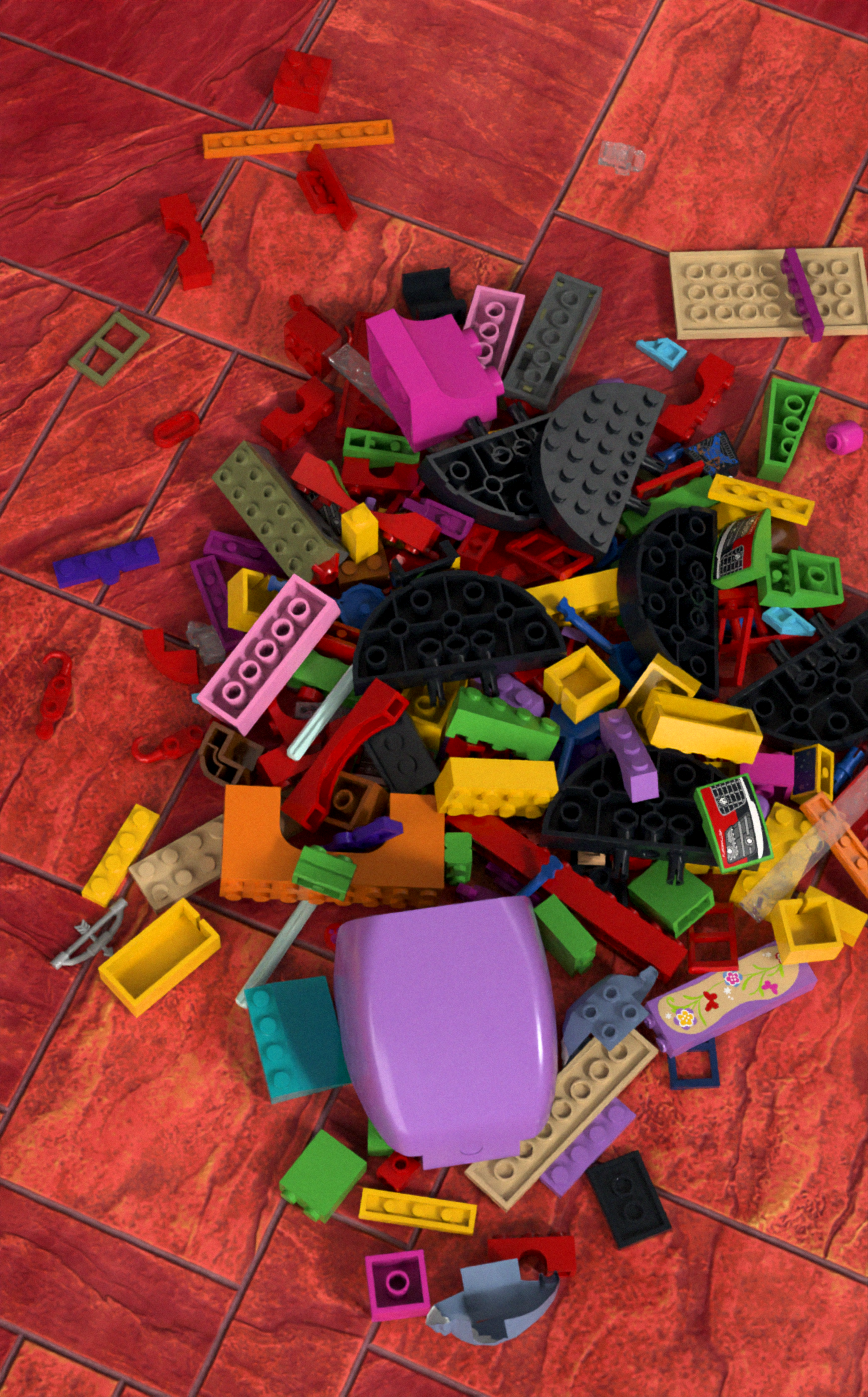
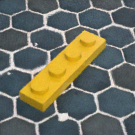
[708,474,815,526]
[81,803,160,908]
[359,1188,477,1236]

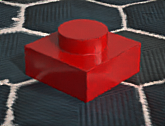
[813,601,849,626]

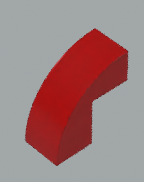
[142,628,199,685]

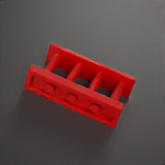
[718,585,821,658]

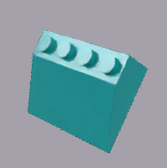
[244,976,352,1104]

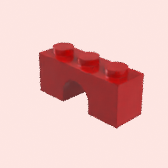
[260,376,335,453]
[341,456,420,502]
[486,1232,577,1278]

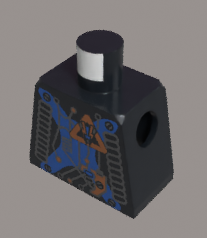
[681,430,740,480]

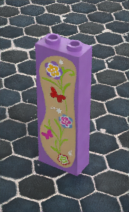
[644,940,818,1058]

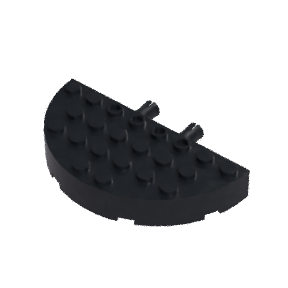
[530,383,667,567]
[416,402,555,532]
[616,506,732,701]
[352,570,567,707]
[725,610,868,754]
[539,745,760,886]

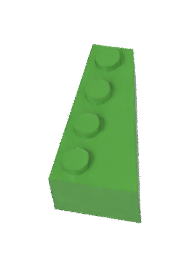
[756,378,821,483]
[445,686,560,761]

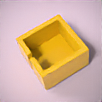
[228,568,288,632]
[543,645,620,725]
[769,895,844,965]

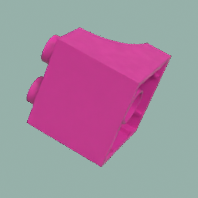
[366,308,505,454]

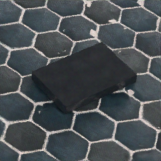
[363,709,441,794]
[585,1150,672,1251]

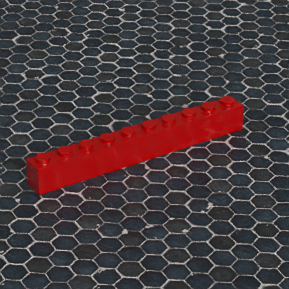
[445,814,688,985]

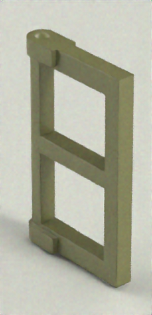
[68,311,150,388]

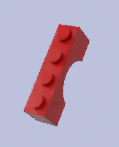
[159,193,215,291]
[654,352,735,449]
[262,683,322,755]
[255,714,364,792]

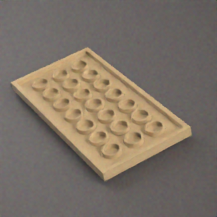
[668,247,868,340]

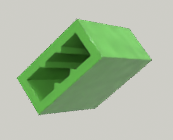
[627,860,715,939]
[534,894,597,978]
[279,1129,367,1224]

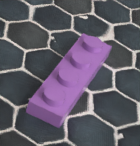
[539,1097,636,1199]

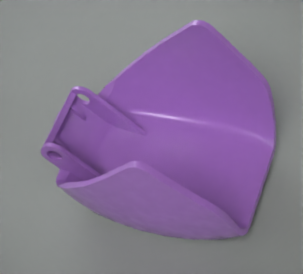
[333,896,558,1170]

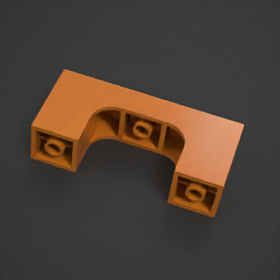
[219,784,445,909]

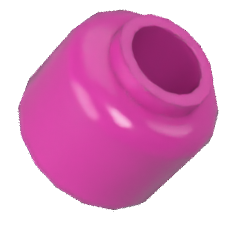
[825,420,864,455]

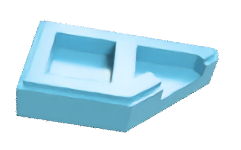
[635,338,687,372]
[761,607,816,636]

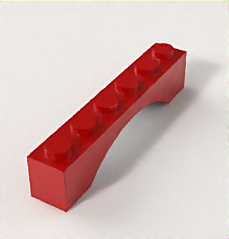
[291,451,442,556]
[280,678,410,834]

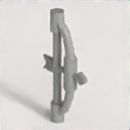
[50,897,128,970]

